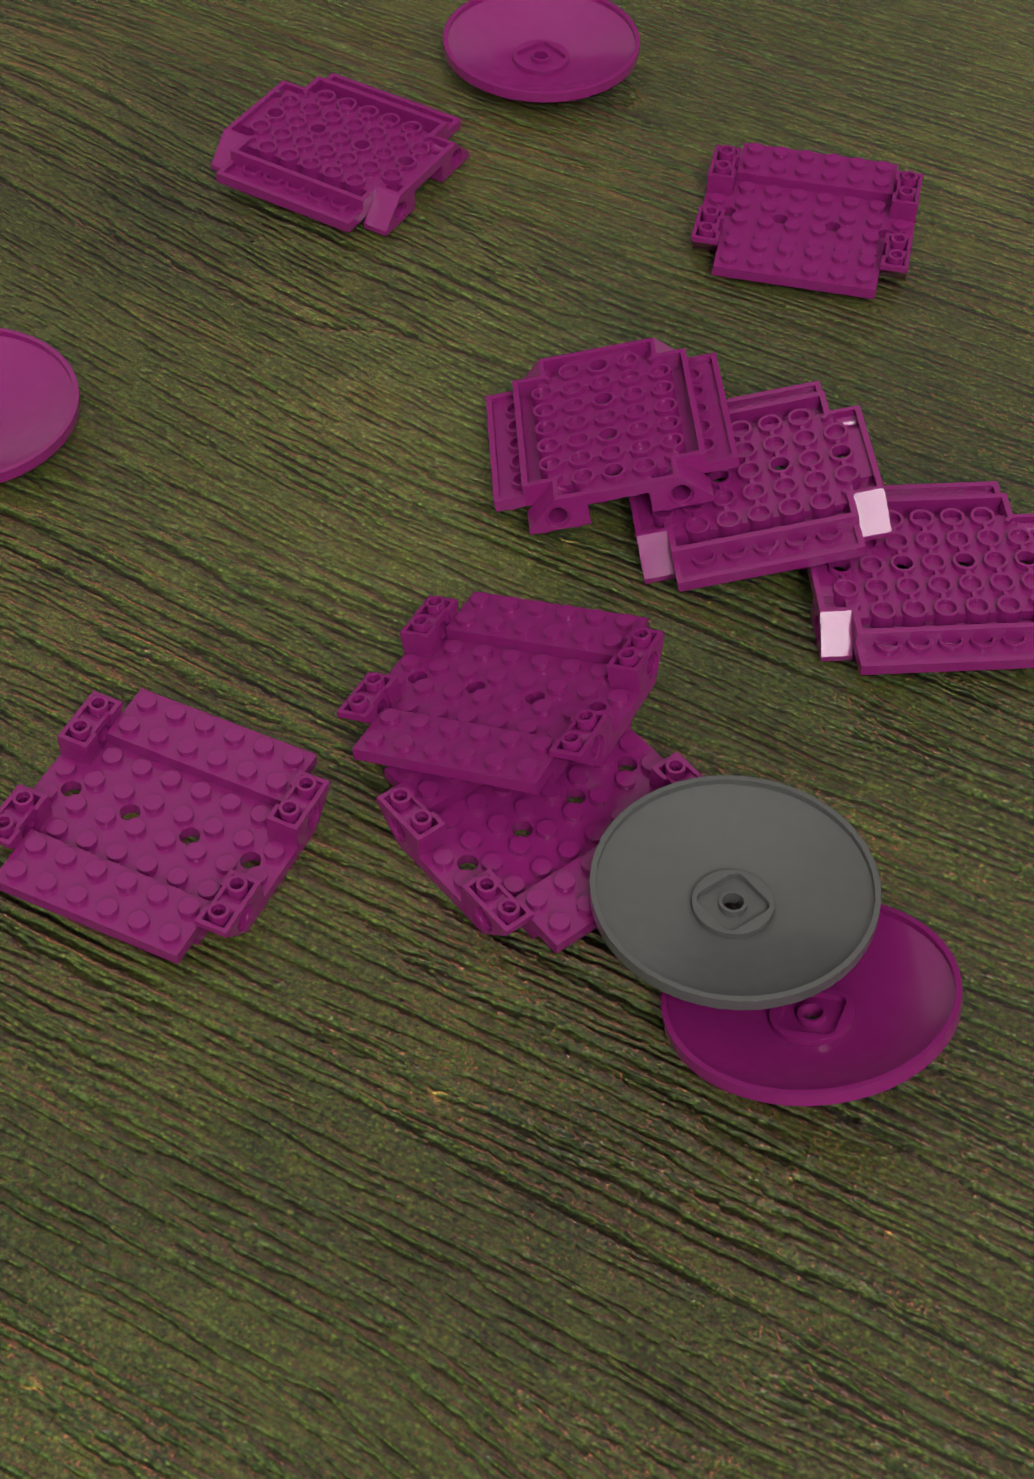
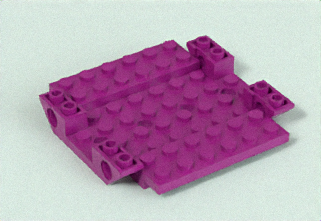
[211,73,470,236]
[691,143,923,299]
[486,337,740,535]
[629,380,892,592]
[800,481,1034,675]
[337,592,665,795]
[0,688,330,964]
[376,703,704,954]

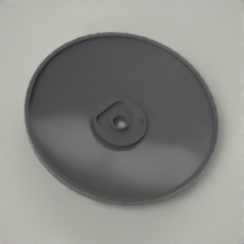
[589,775,881,1010]

